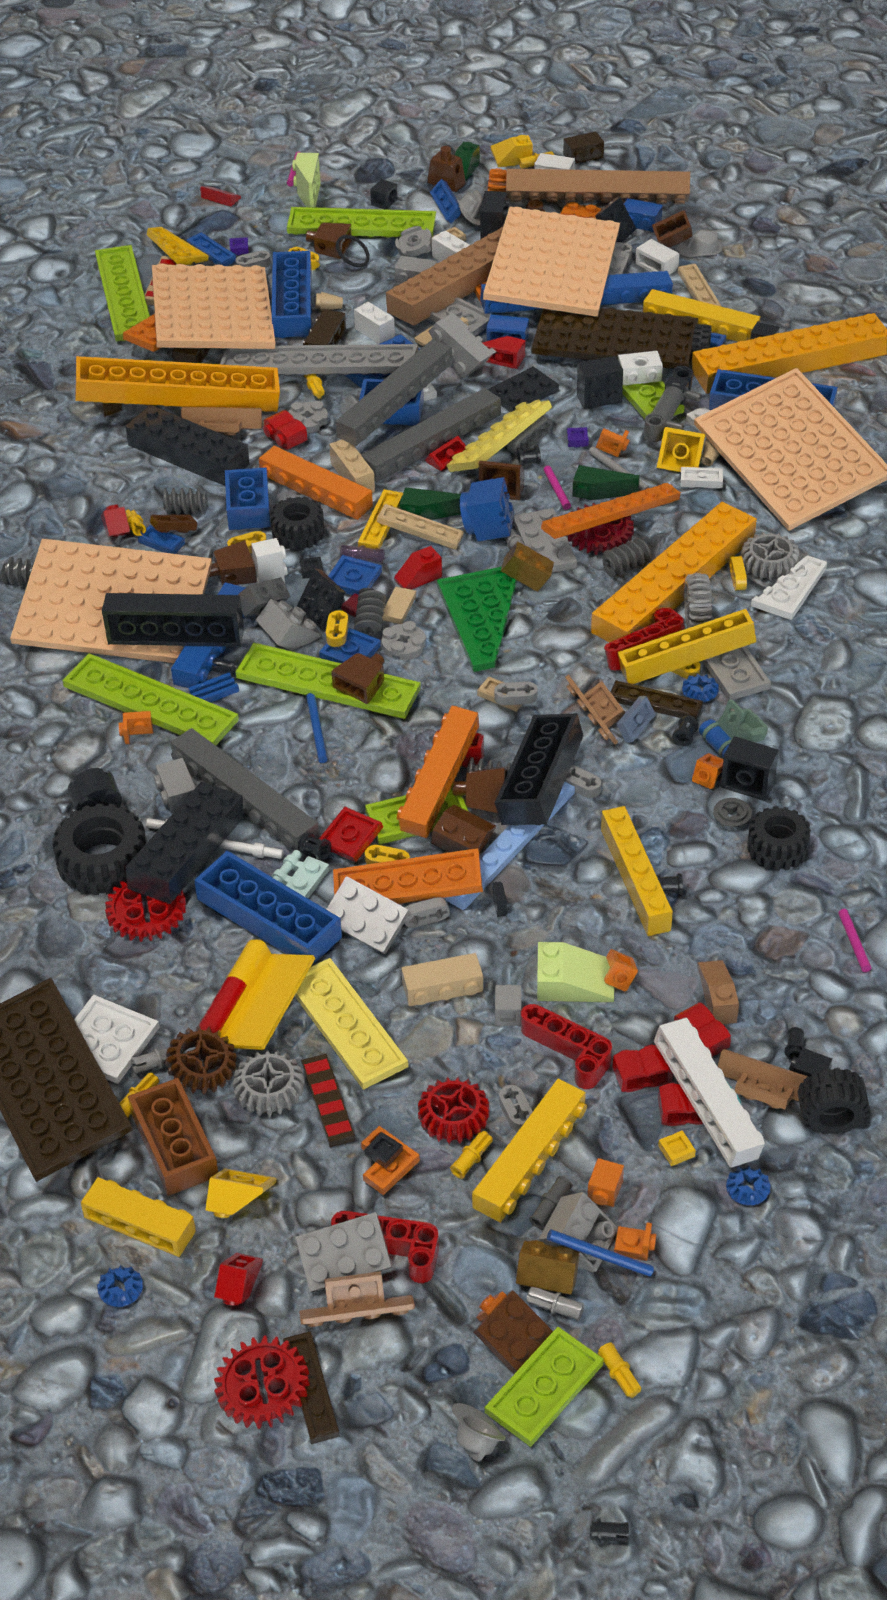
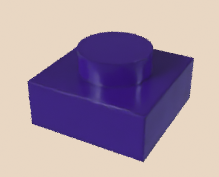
[229,237,249,256]
[567,427,589,447]

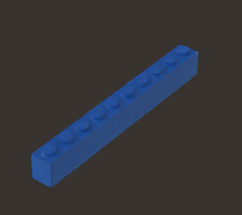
[480,271,673,314]

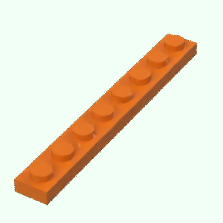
[541,483,681,539]

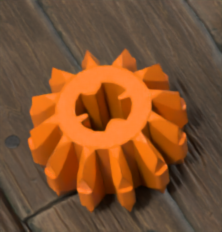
[488,168,507,192]

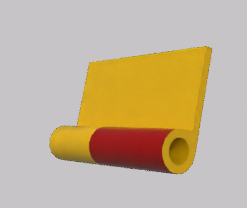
[195,939,315,1050]

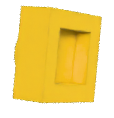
[658,1130,696,1166]

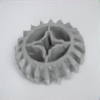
[741,532,800,581]
[684,573,712,628]
[233,1049,305,1117]

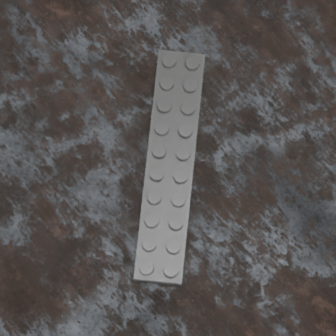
[220,344,419,375]

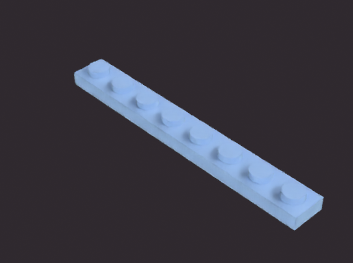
[444,782,575,910]

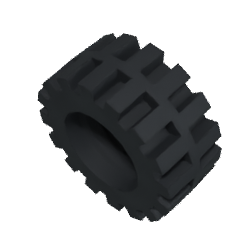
[691,324,712,359]

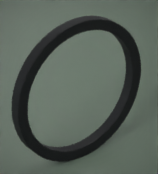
[336,235,370,267]

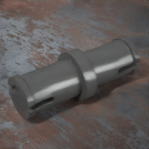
[529,1176,573,1229]

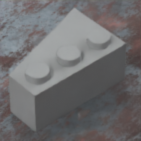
[428,312,496,379]

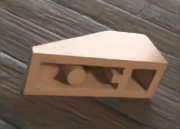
[697,960,739,1024]

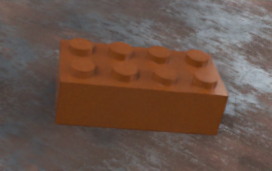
[128,1078,218,1196]

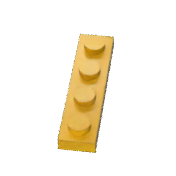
[358,489,403,552]

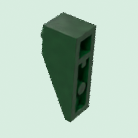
[572,465,640,500]
[400,487,461,520]

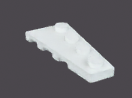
[751,555,827,620]

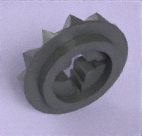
[713,798,752,830]

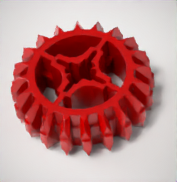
[418,1076,490,1145]

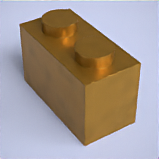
[501,541,554,592]
[516,1240,580,1295]

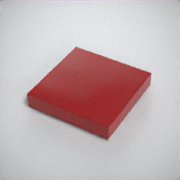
[319,806,384,862]

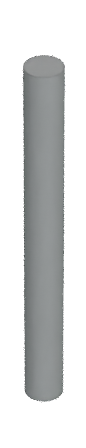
[589,446,650,491]

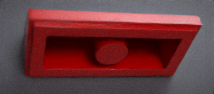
[200,186,241,207]
[425,436,466,471]

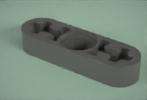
[508,415,552,456]

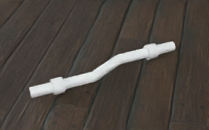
[146,818,284,859]

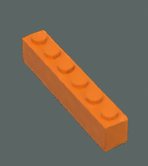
[259,446,373,520]
[397,705,479,838]

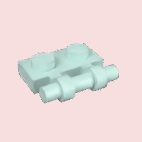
[272,850,330,899]

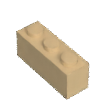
[329,439,375,493]
[401,953,483,1006]

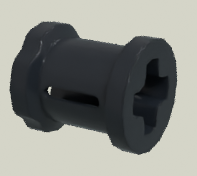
[517,445,541,466]
[672,715,699,746]
[299,833,331,860]
[656,873,683,895]

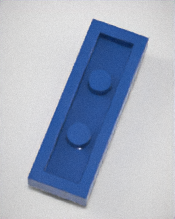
[430,179,462,224]
[187,232,236,266]

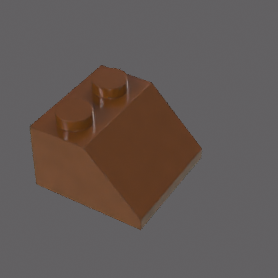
[479,460,525,500]
[431,804,496,854]

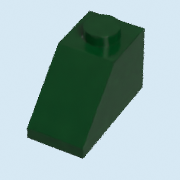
[455,142,480,181]

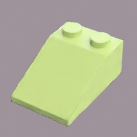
[292,153,321,208]
[537,942,614,1002]

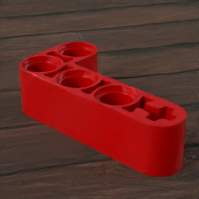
[604,607,685,670]
[521,1004,612,1089]
[331,1211,439,1283]

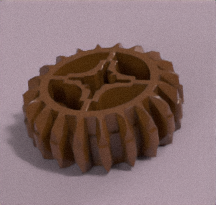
[165,1025,237,1095]

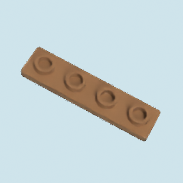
[181,407,262,435]
[565,674,626,744]
[718,1049,808,1109]
[299,1271,415,1327]

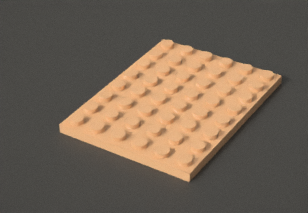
[483,207,620,317]
[152,264,275,349]
[694,368,887,531]
[10,539,212,663]

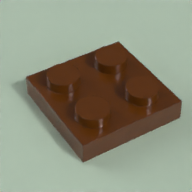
[473,1290,553,1374]

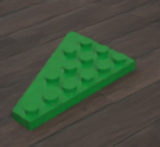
[437,567,517,672]

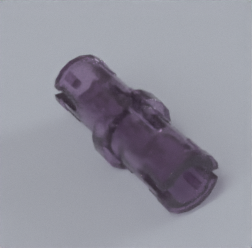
[340,545,385,563]

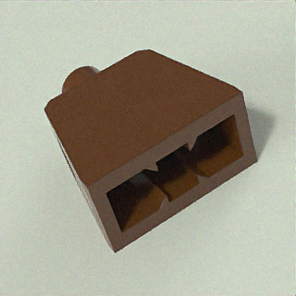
[427,146,466,192]
[652,210,693,248]
[306,223,352,259]
[209,541,257,585]
[331,653,385,704]
[453,766,508,813]

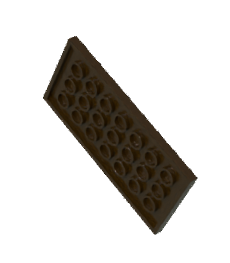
[531,308,698,369]
[0,978,133,1182]

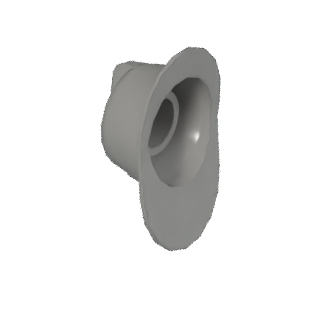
[457,190,483,226]
[677,229,722,257]
[452,1403,506,1461]

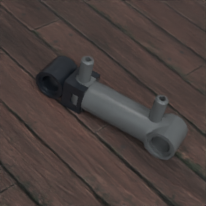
[644,366,702,442]

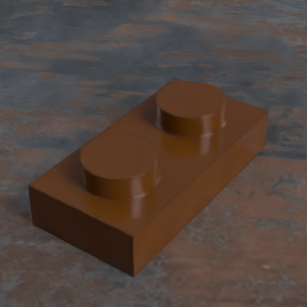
[150,515,198,533]

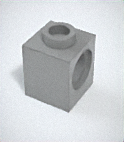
[495,984,521,1026]

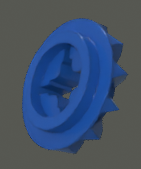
[682,673,719,702]
[726,1165,771,1205]
[97,1264,143,1307]

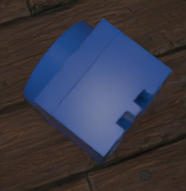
[460,477,515,542]

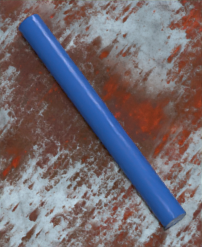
[306,693,328,763]
[547,1229,654,1277]

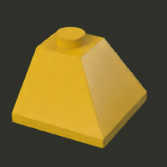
[490,135,533,168]
[656,427,706,472]
[205,1168,277,1218]

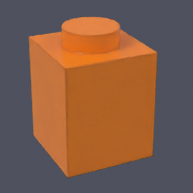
[587,1158,624,1207]

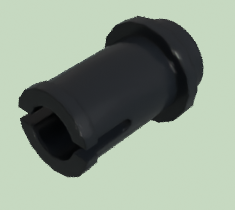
[212,657,241,677]
[784,1027,804,1061]
[590,1518,629,1544]

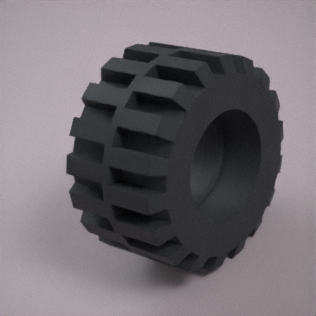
[270,496,325,550]
[747,806,811,871]
[797,1068,870,1134]

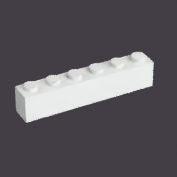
[654,1018,765,1168]

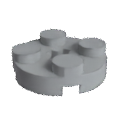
[395,226,432,257]
[288,401,328,433]
[381,621,426,660]

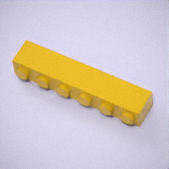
[643,289,761,342]
[618,609,756,684]
[601,806,673,936]
[472,1079,587,1223]

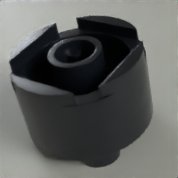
[68,768,122,811]

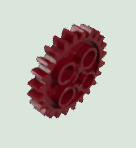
[566,503,634,555]

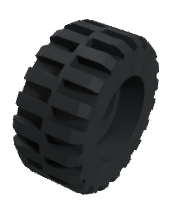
[52,804,147,895]

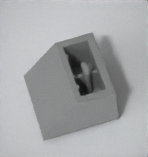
[256,599,322,650]
[538,1192,618,1272]

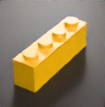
[81,1177,196,1257]

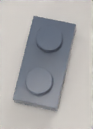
[617,696,656,742]

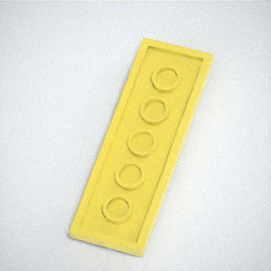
[447,400,552,472]
[295,958,408,1090]

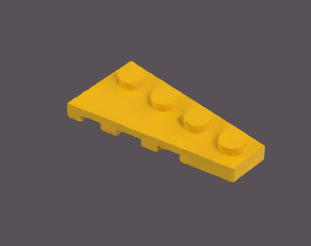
[147,227,209,265]

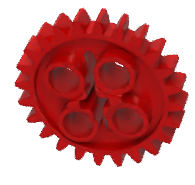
[105,881,186,942]
[214,1336,310,1429]

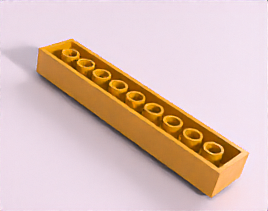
[692,313,887,394]
[75,356,280,412]
[591,501,757,642]

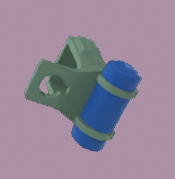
[699,699,768,759]

